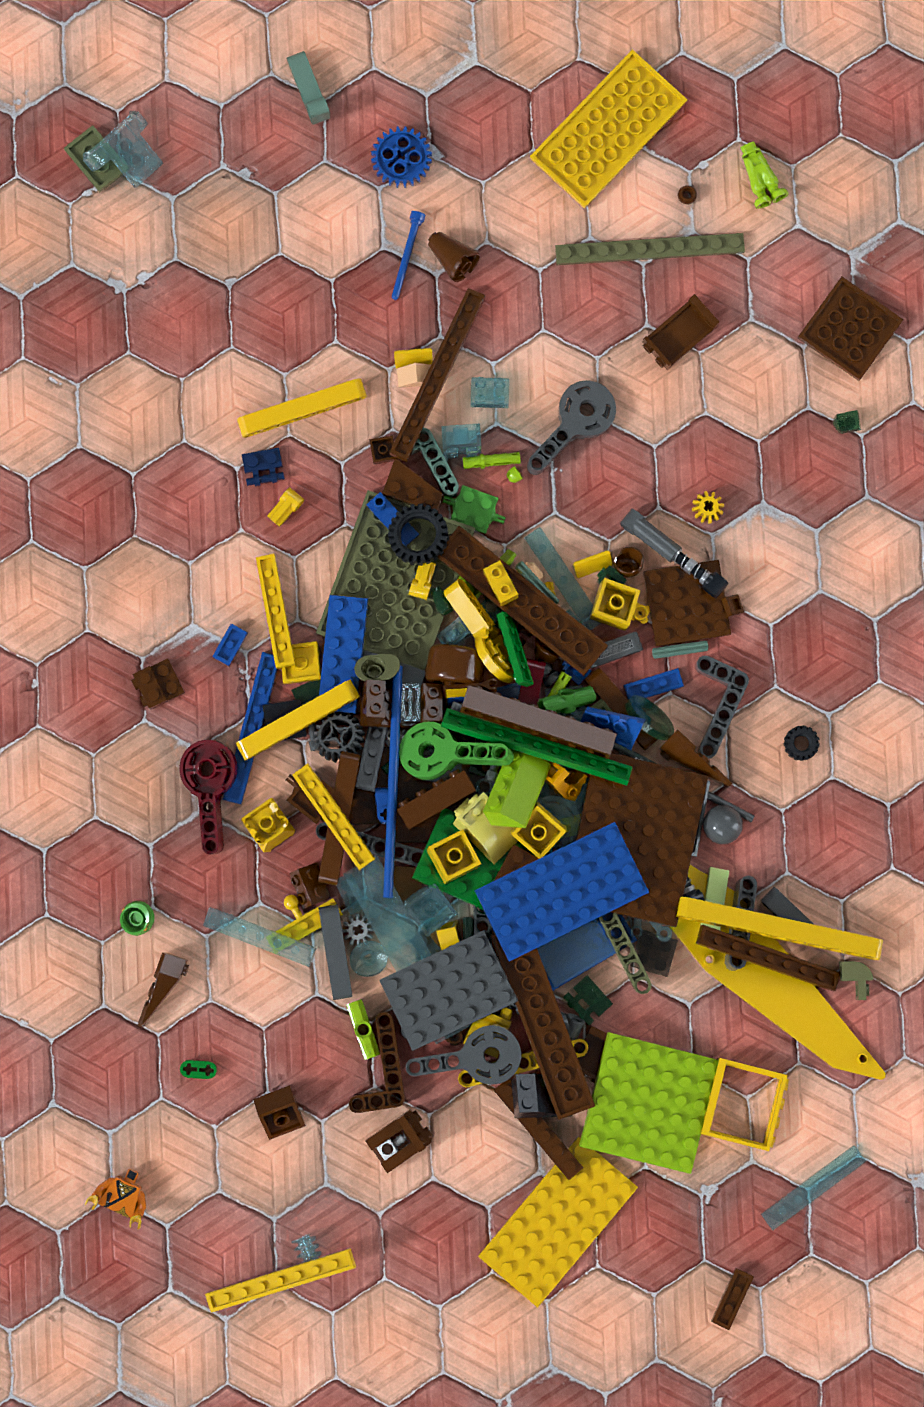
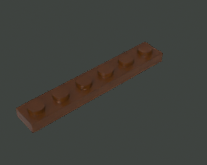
[494,1079,584,1180]

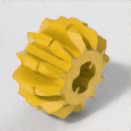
[692,491,724,524]

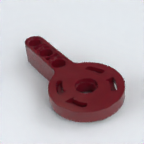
[179,740,238,855]

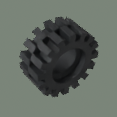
[783,725,820,761]

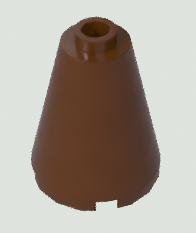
[428,232,480,282]

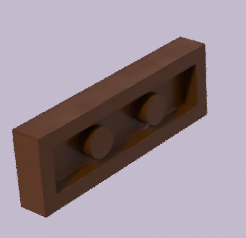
[711,1268,754,1330]

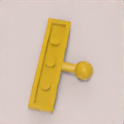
[266,895,343,954]

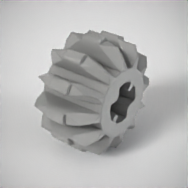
[342,914,375,947]

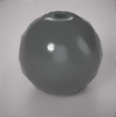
[703,805,743,844]

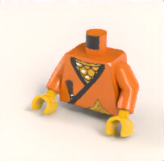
[85,1169,146,1229]

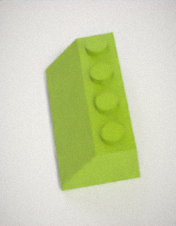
[483,749,551,828]

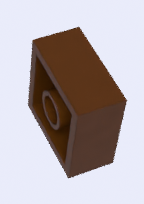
[369,435,397,465]

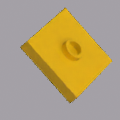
[282,641,321,685]

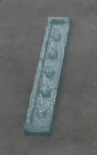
[524,527,601,631]
[203,907,317,967]
[761,1145,866,1231]

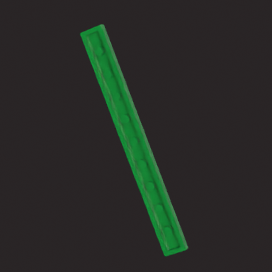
[441,708,632,786]

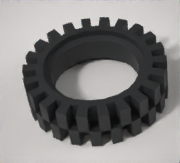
[388,504,449,566]

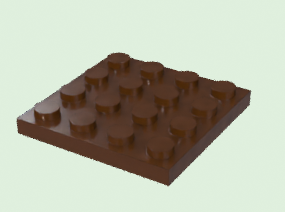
[798,276,904,381]
[643,560,731,647]

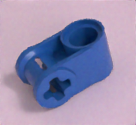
[375,787,388,825]

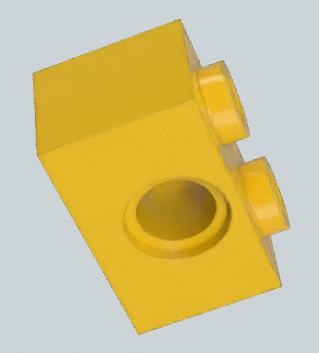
[483,561,518,607]

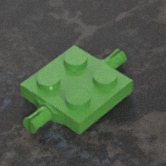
[443,485,506,534]

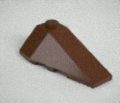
[137,952,189,1027]

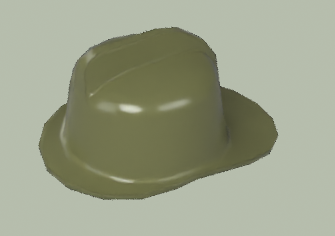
[354,654,400,681]

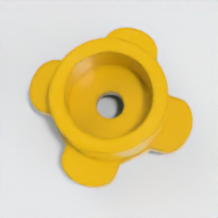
[631,602,650,624]

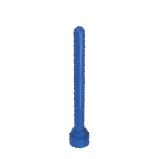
[392,211,426,300]

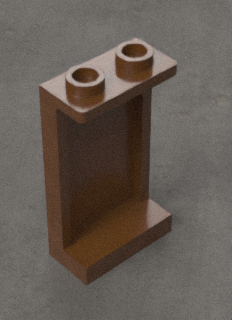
[642,294,720,370]

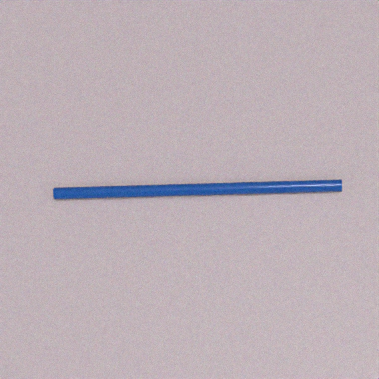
[383,665,403,898]

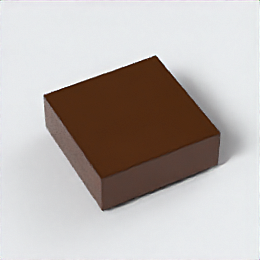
[721,594,744,617]

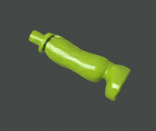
[740,141,789,209]

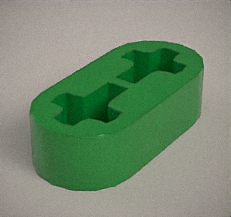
[180,1060,217,1079]

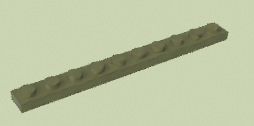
[555,233,745,266]

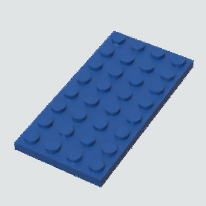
[474,822,649,961]

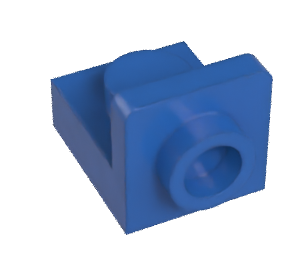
[561,661,591,686]

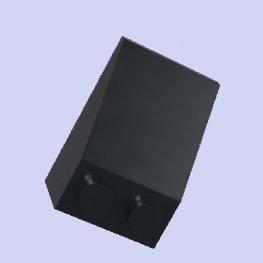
[511,1074,572,1118]

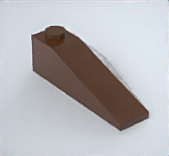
[659,729,733,787]

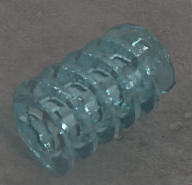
[291,1234,322,1264]

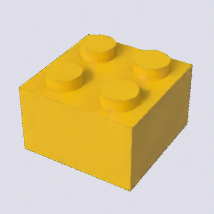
[589,578,641,631]
[511,802,566,859]
[427,829,481,884]

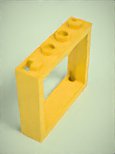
[700,1057,789,1151]

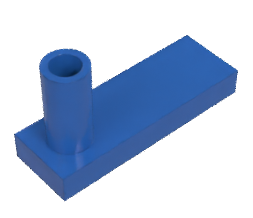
[366,492,419,546]

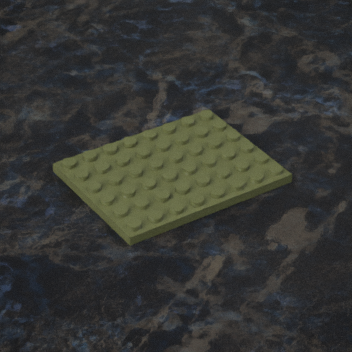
[316,490,475,671]

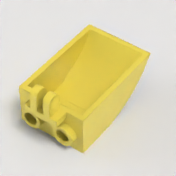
[453,792,518,864]

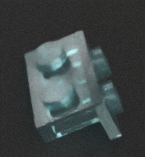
[471,377,509,408]

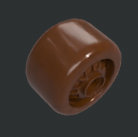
[425,644,485,686]

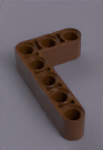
[349,1012,405,1113]

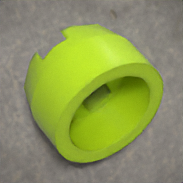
[507,466,523,483]

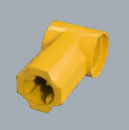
[267,487,305,527]
[408,562,436,600]

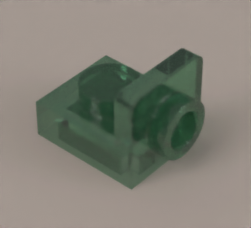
[597,565,627,585]

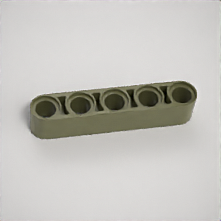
[598,913,652,994]

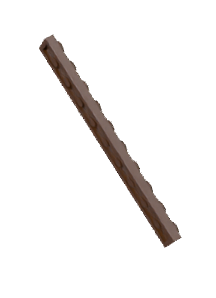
[389,288,485,462]

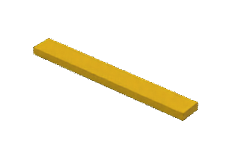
[205,1248,356,1313]

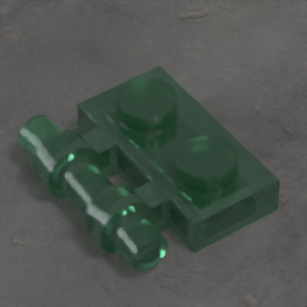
[563,975,613,1026]

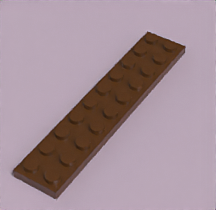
[437,526,608,676]
[490,934,595,1120]

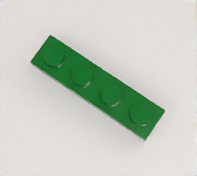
[497,612,534,687]

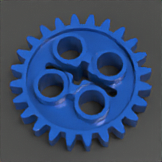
[371,126,432,188]

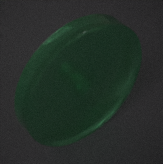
[625,695,674,740]

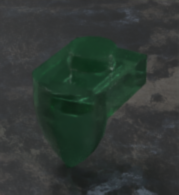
[833,410,861,434]

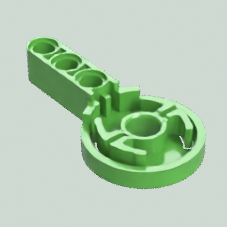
[399,722,514,780]

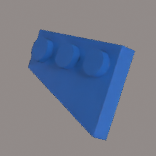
[580,707,646,750]

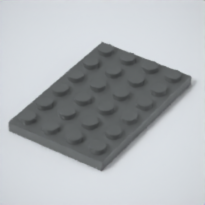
[379,930,518,1051]

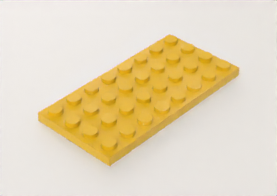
[530,49,687,209]
[478,1136,638,1308]

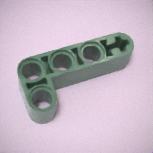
[286,51,330,125]
[410,428,459,498]

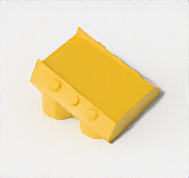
[241,798,295,853]

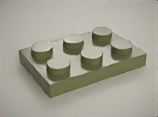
[63,125,129,193]

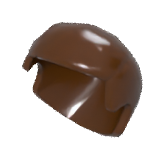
[614,547,644,578]

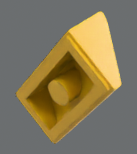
[394,348,433,369]
[572,550,612,578]

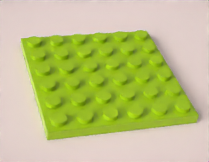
[579,1032,719,1174]

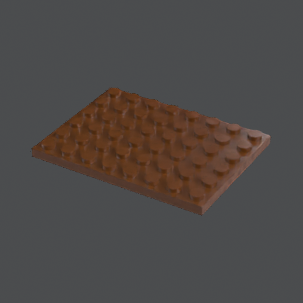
[576,753,708,927]

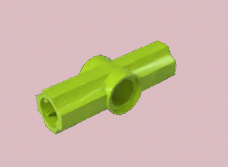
[346,999,380,1060]

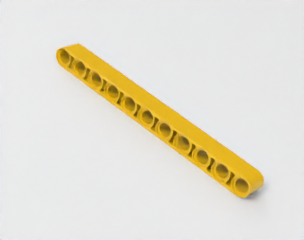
[677,897,883,960]

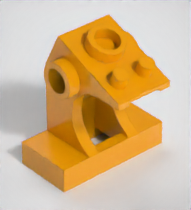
[545,760,587,801]

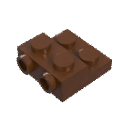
[131,658,185,710]

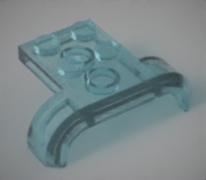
[83,111,163,188]

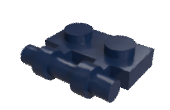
[242,448,285,486]

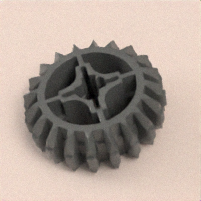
[313,712,365,763]

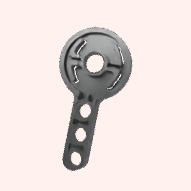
[527,380,616,475]
[406,1025,521,1085]

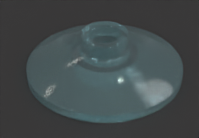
[350,941,388,977]

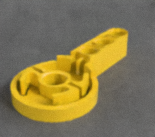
[444,579,514,683]

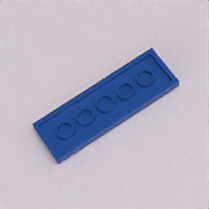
[319,595,369,714]

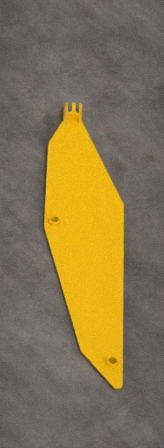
[669,865,886,1080]

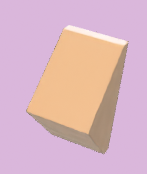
[397,363,431,388]

